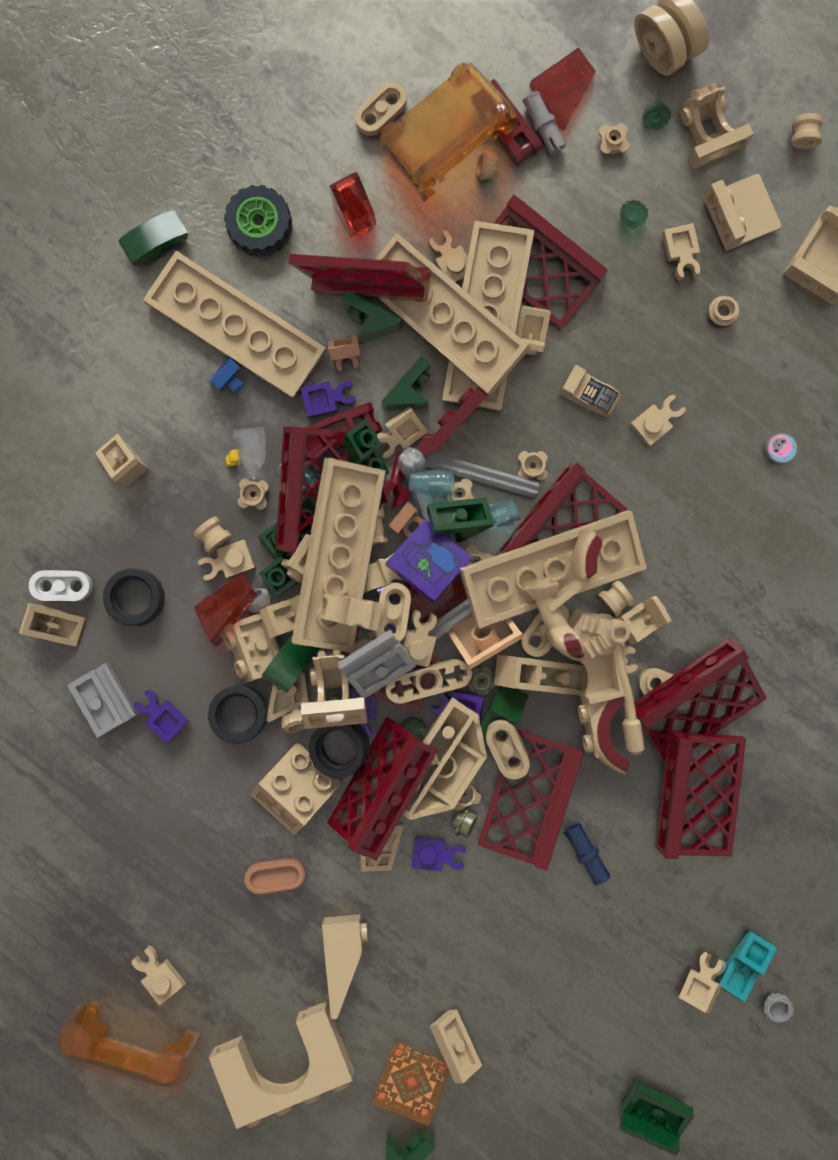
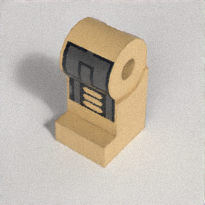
[560,365,621,417]

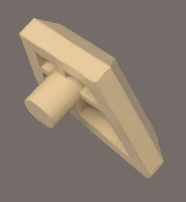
[266,672,309,722]
[360,824,404,872]

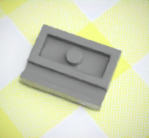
[338,629,416,699]
[67,663,138,738]

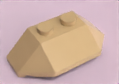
[403,698,487,820]

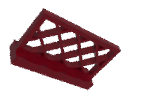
[493,194,608,330]
[288,254,431,301]
[275,426,350,552]
[494,462,627,556]
[634,638,767,763]
[327,717,438,861]
[478,729,584,871]
[656,730,746,859]

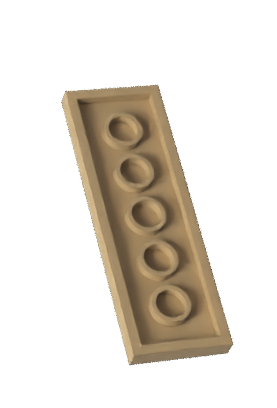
[442,221,534,411]
[376,233,531,395]
[143,251,327,399]
[291,458,385,653]
[460,511,647,629]

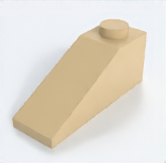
[494,655,588,695]
[322,914,368,1019]

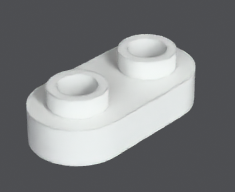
[29,570,93,601]

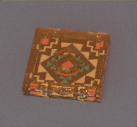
[372,1041,450,1126]

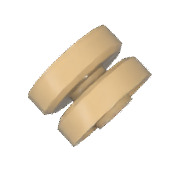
[634,0,709,76]

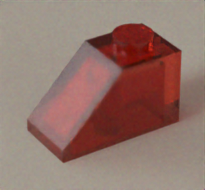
[329,171,376,238]

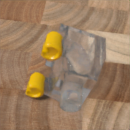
[225,427,266,479]

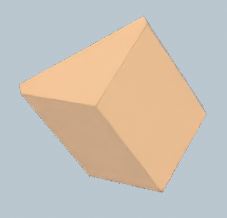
[447,615,524,669]

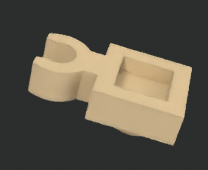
[662,223,700,281]
[429,230,468,284]
[630,395,686,447]
[376,406,428,458]
[198,539,256,581]
[401,610,437,667]
[132,945,186,1006]
[678,952,726,1014]

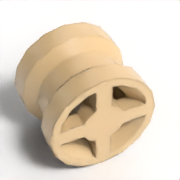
[791,113,823,149]
[193,516,232,554]
[597,580,635,618]

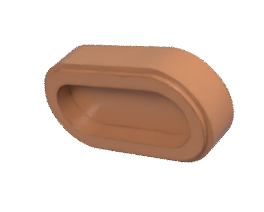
[244,858,306,895]

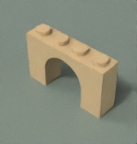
[209,1001,354,1129]

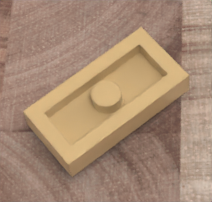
[430,1009,482,1084]

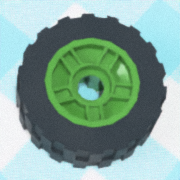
[224,185,292,257]

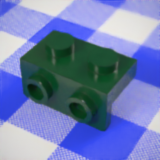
[620,1082,694,1156]

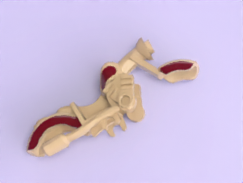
[525,529,645,774]

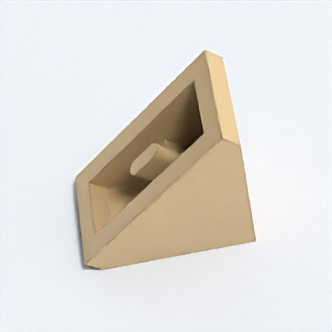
[95,433,149,488]
[19,603,85,647]

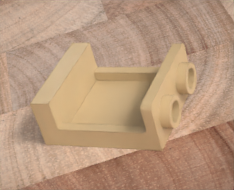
[783,205,838,305]

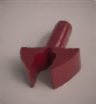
[380,452,411,508]

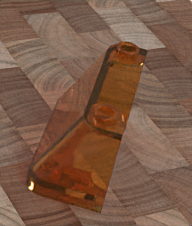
[379,62,518,202]
[58,999,201,1094]

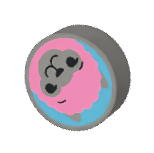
[764,433,797,464]

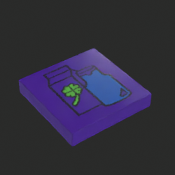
[386,519,473,604]

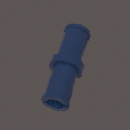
[563,822,611,886]

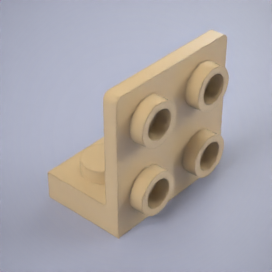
[703,174,781,251]
[250,743,341,835]

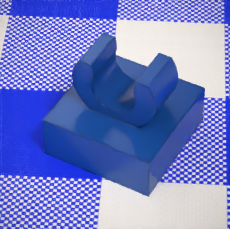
[208,359,244,393]

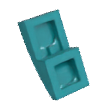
[716,931,777,1002]

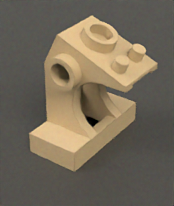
[680,83,754,170]
[301,650,367,729]

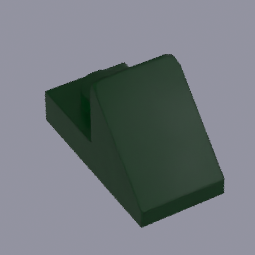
[342,291,402,344]
[381,356,431,411]
[426,497,494,543]
[480,686,529,742]
[386,1126,435,1160]

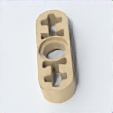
[383,659,472,704]

